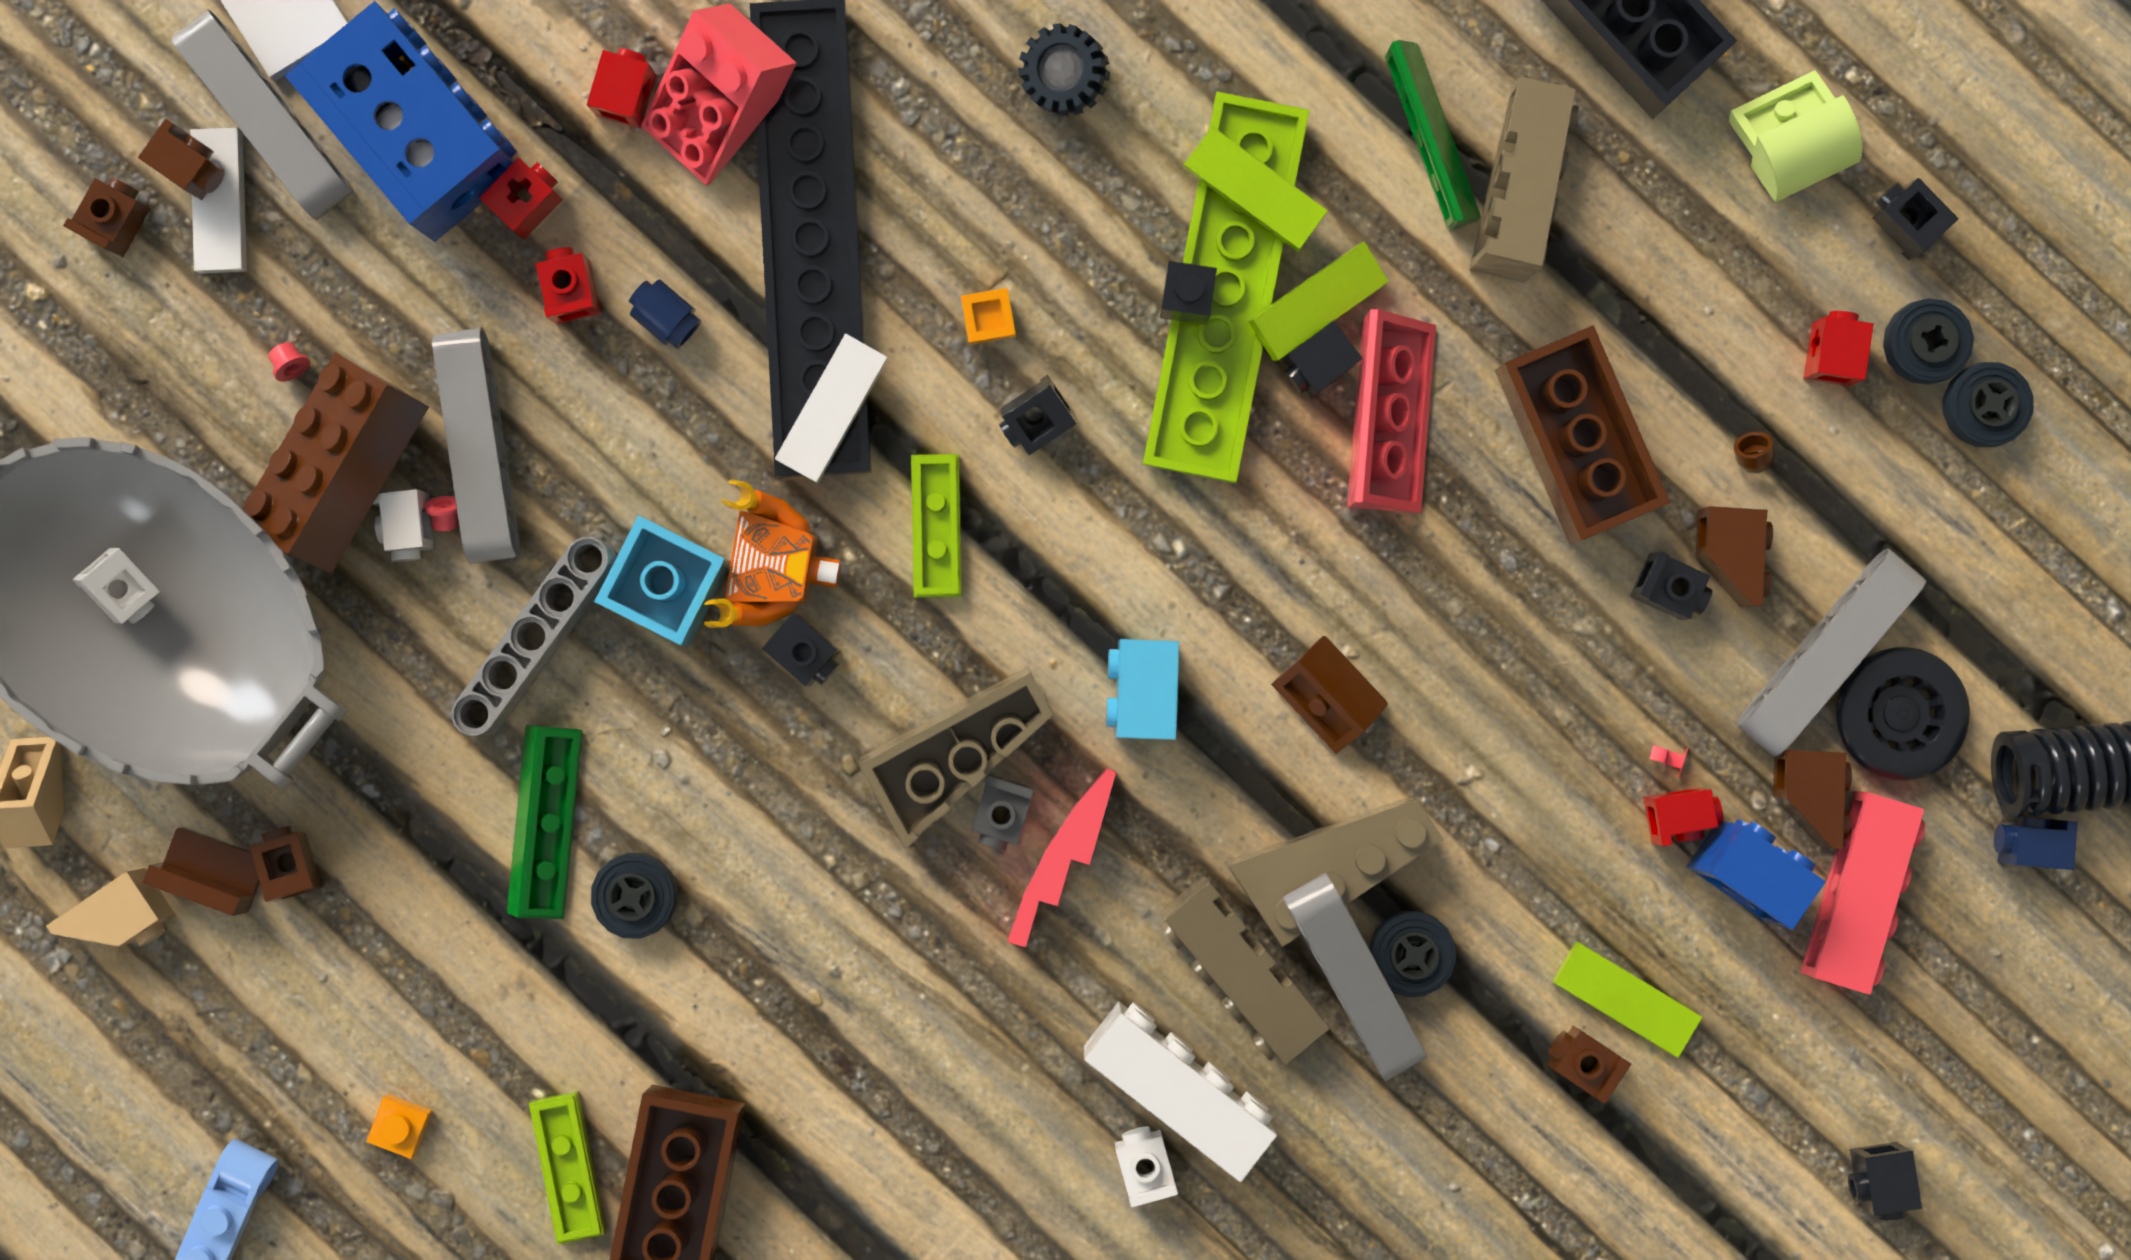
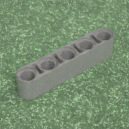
[171,9,354,220]
[432,327,520,564]
[451,537,617,736]
[1736,548,1926,757]
[1282,873,1427,1082]

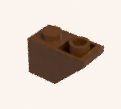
[1695,506,1773,608]
[1773,750,1852,849]

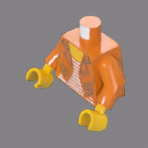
[704,479,841,628]

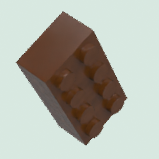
[1495,325,1670,545]
[243,352,429,574]
[610,1085,746,1260]

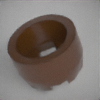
[1734,432,1775,474]

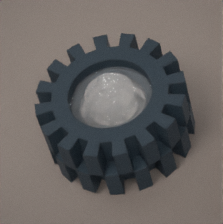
[1018,23,1110,116]

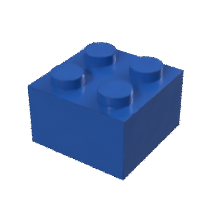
[1686,819,1826,930]

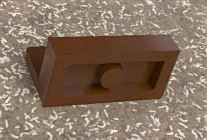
[1271,636,1388,754]
[143,827,260,916]

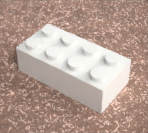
[1084,1001,1277,1182]

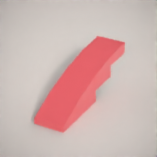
[1007,768,1116,947]

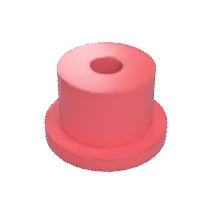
[268,342,310,382]
[423,496,459,532]

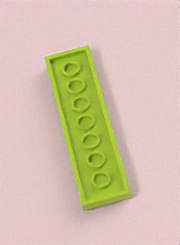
[1142,91,1310,484]

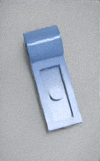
[175,1138,279,1260]

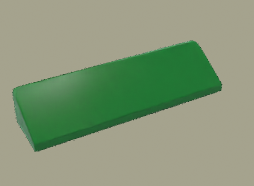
[1385,40,1481,231]
[507,725,582,919]

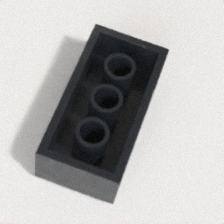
[1542,0,1737,119]

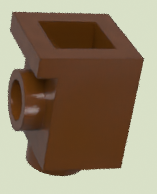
[138,118,225,200]
[63,177,151,257]
[249,826,323,902]
[1547,1025,1631,1104]

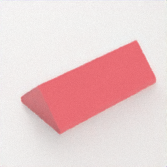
[1347,309,1436,513]

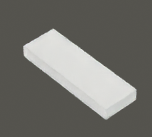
[190,128,247,274]
[775,333,888,483]

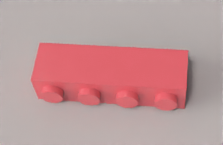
[1800,791,1925,995]

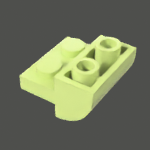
[1729,70,1863,203]

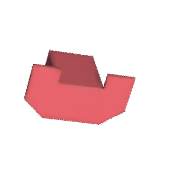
[1649,745,1689,777]

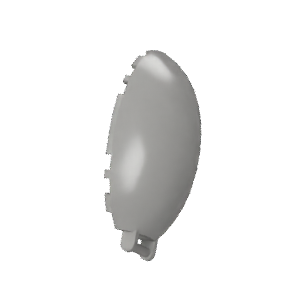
[0,437,348,789]

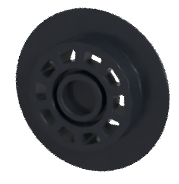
[1836,647,1970,781]

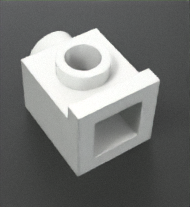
[372,489,435,562]
[72,548,160,624]
[1115,1126,1178,1208]

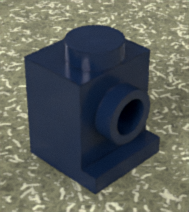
[1994,816,2078,870]

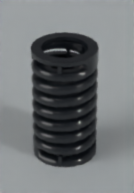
[1991,721,2131,818]

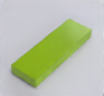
[1183,126,1328,252]
[1248,242,1389,361]
[911,454,962,598]
[1552,941,1703,1058]
[529,1091,607,1245]

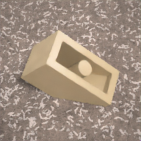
[0,737,65,848]
[46,868,176,947]

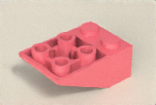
[641,3,797,185]

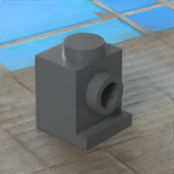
[971,774,1035,851]

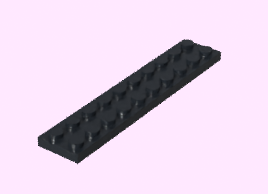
[750,0,872,478]

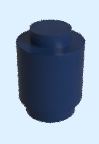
[629,279,702,349]

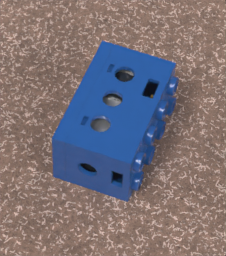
[285,1,518,242]

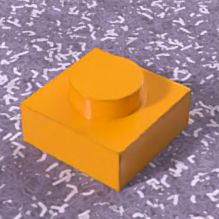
[961,288,1016,345]
[366,1094,433,1159]

